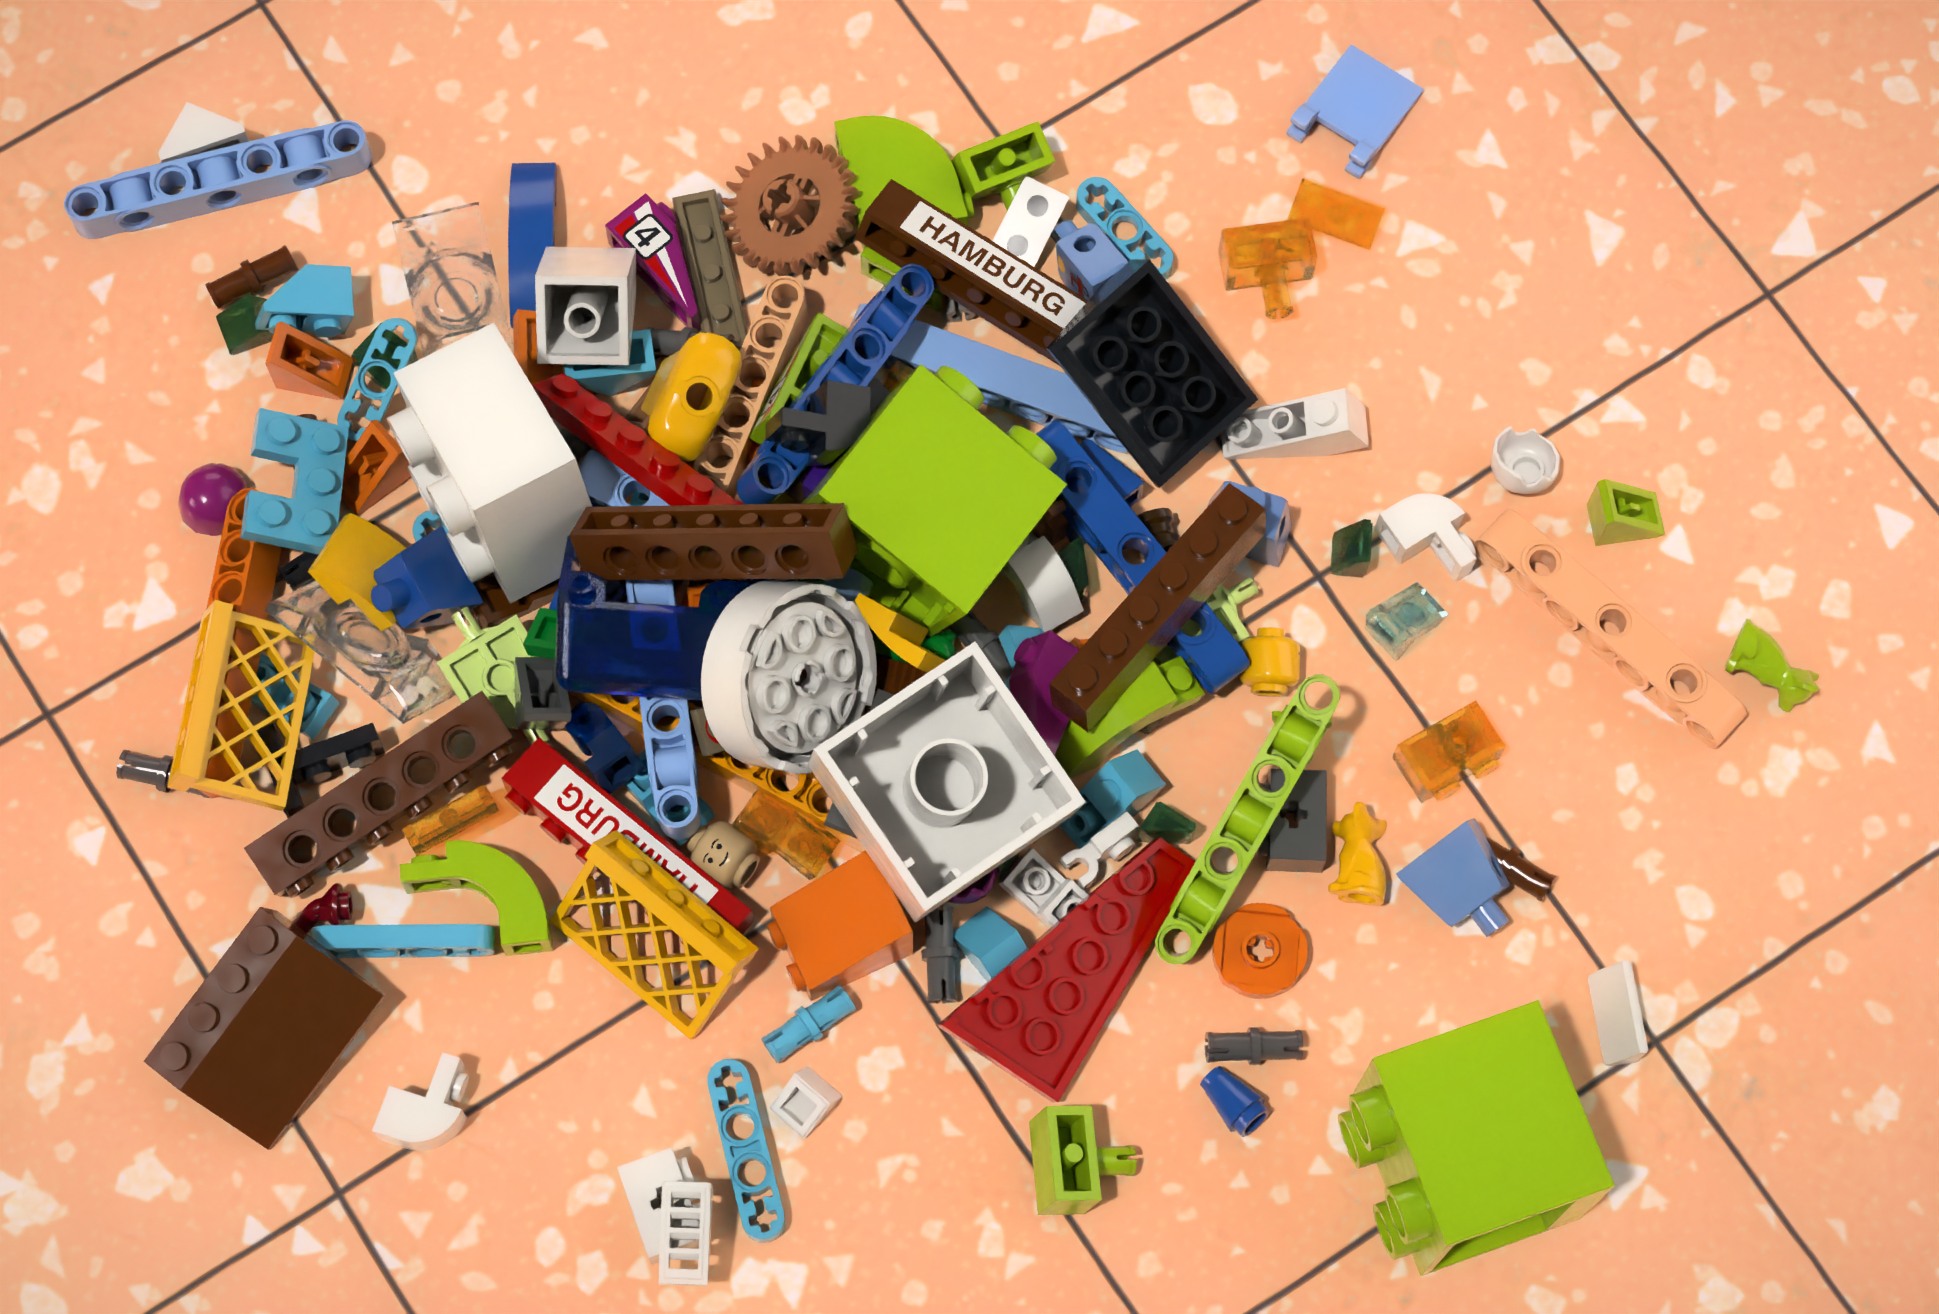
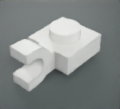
[1060,811,1139,890]

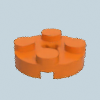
[1212,903,1308,999]

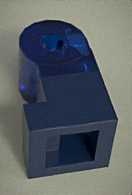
[565,702,645,794]

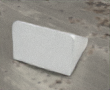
[769,1067,842,1139]

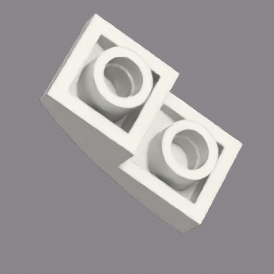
[998,848,1088,928]

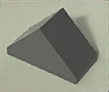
[514,657,572,730]

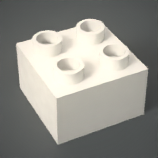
[387,322,592,604]
[808,642,1086,923]

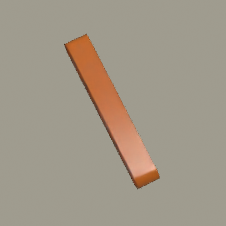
[197,488,282,798]

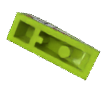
[749,312,847,445]

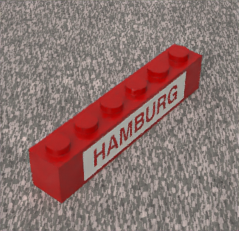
[501,737,754,952]

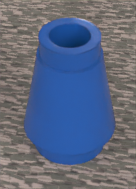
[1200,1066,1270,1137]

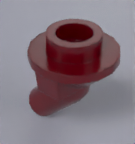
[292,883,353,933]

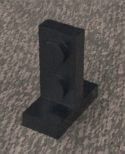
[257,722,385,818]

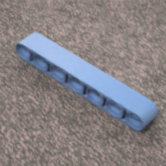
[851,303,1128,453]

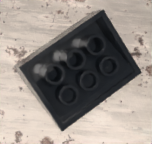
[1046,259,1258,488]

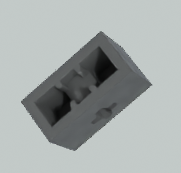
[1258,769,1327,873]

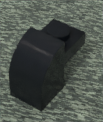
[765,380,871,466]

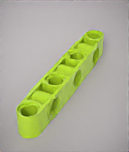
[1155,674,1341,964]

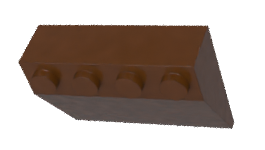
[143,907,386,1150]

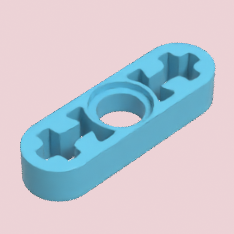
[1076,177,1173,280]
[337,318,418,441]

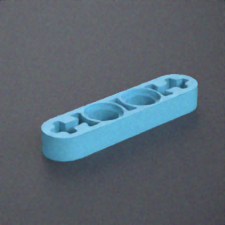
[311,924,495,958]
[707,1059,785,1243]

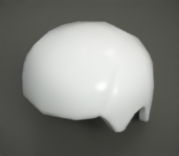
[1490,426,1560,494]

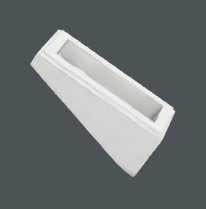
[658,1181,713,1286]

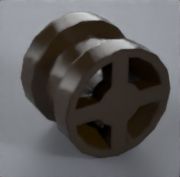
[1136,508,1180,560]

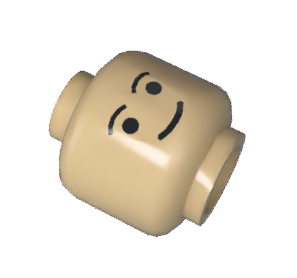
[687,821,760,890]

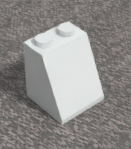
[535,247,636,365]

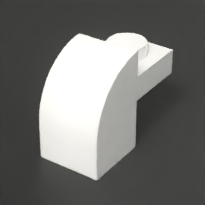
[1374,493,1477,583]
[1001,531,1084,632]
[372,1052,469,1151]

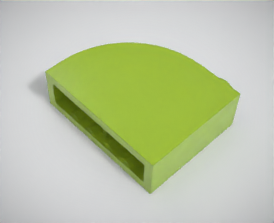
[834,115,974,250]

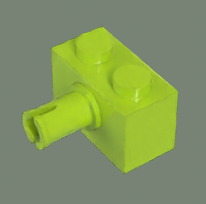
[951,121,1056,211]
[1029,1105,1137,1215]

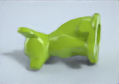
[1725,618,1819,713]

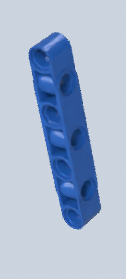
[737,264,934,504]
[1036,420,1250,694]

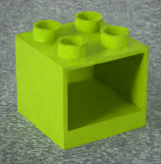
[801,364,1067,637]
[1338,1000,1615,1277]

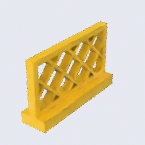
[167,600,318,811]
[550,830,759,1040]

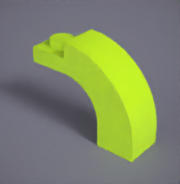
[1055,656,1205,779]
[399,840,553,956]

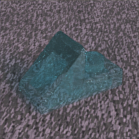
[1365,582,1448,661]

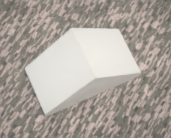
[158,102,249,163]

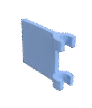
[1286,44,1424,179]

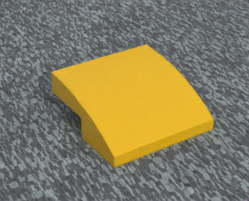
[308,513,406,631]
[855,593,946,673]

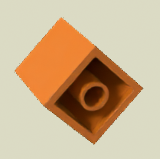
[766,851,913,1001]

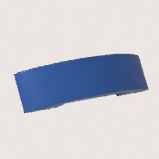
[508,162,557,328]

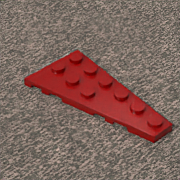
[936,838,1195,1103]

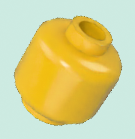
[1240,627,1300,696]

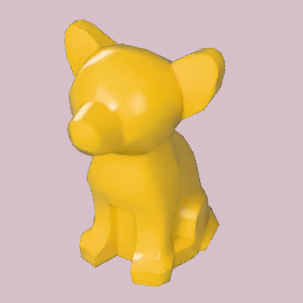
[1328,802,1387,905]

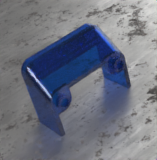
[555,536,756,700]

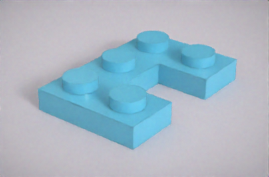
[240,408,349,555]

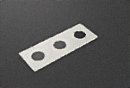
[993,176,1069,267]

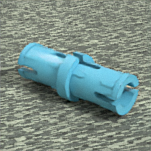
[761,985,856,1063]

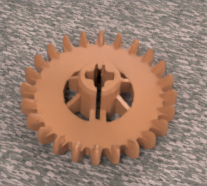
[720,134,859,276]

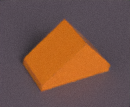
[265,321,354,400]
[341,420,411,515]

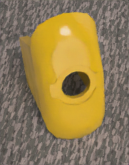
[641,332,742,461]

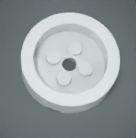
[701,579,877,774]

